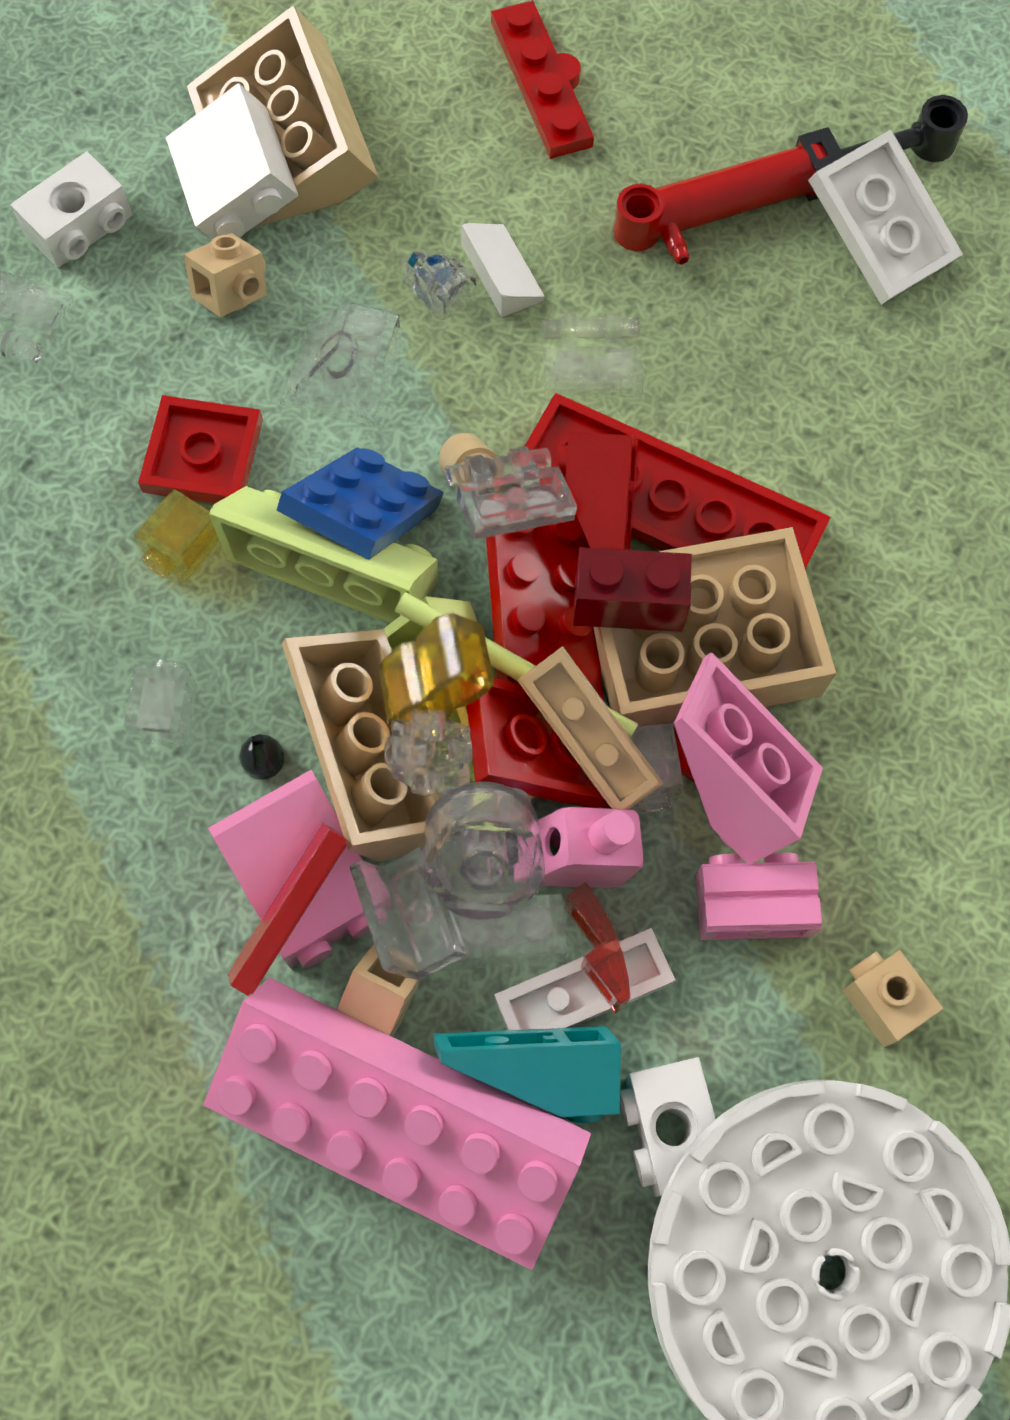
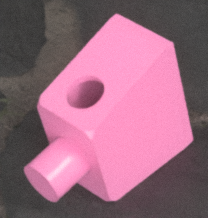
[517,807,644,888]

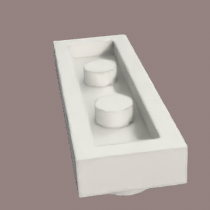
[494,928,676,1030]

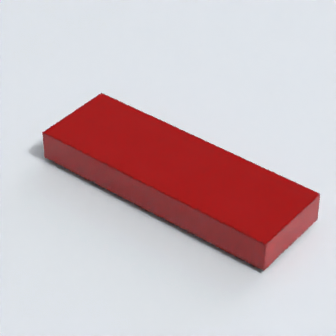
[228,823,348,996]

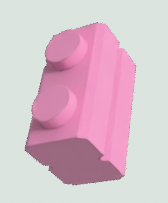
[696,852,822,940]

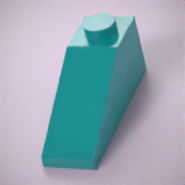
[433,1026,621,1123]

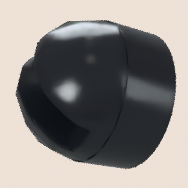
[239,734,284,780]

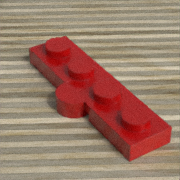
[491,0,594,159]

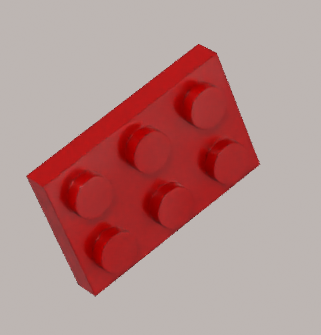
[464,673,612,809]

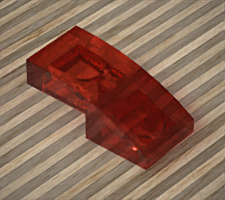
[564,882,631,1013]

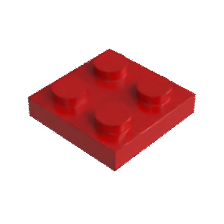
[138,395,263,504]

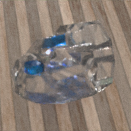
[401,248,477,320]

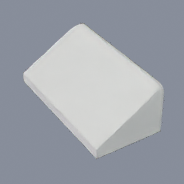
[461,223,545,317]

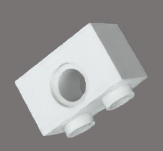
[10,151,133,268]
[620,1057,716,1197]

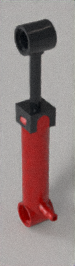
[613,95,968,265]

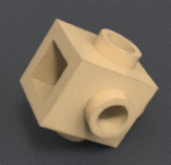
[184,233,267,318]

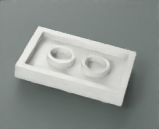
[808,130,963,305]

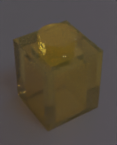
[134,488,219,583]

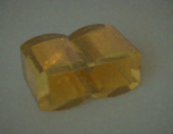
[379,613,494,735]

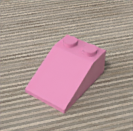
[674,652,823,865]

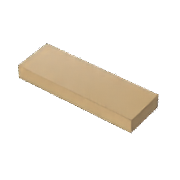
[517,646,664,810]

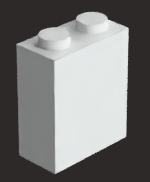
[166,83,299,239]

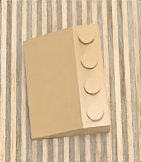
[187,5,378,227]
[594,527,836,732]

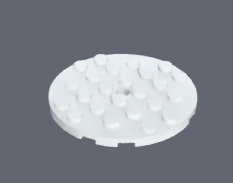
[648,1080,1010,1420]

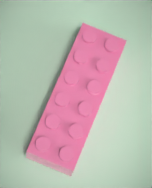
[203,977,591,1270]

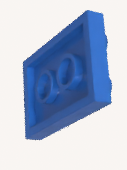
[276,447,444,560]

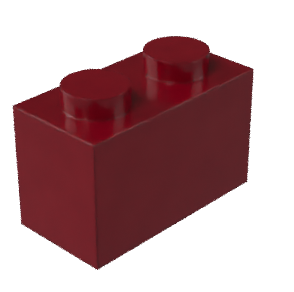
[573,547,692,632]

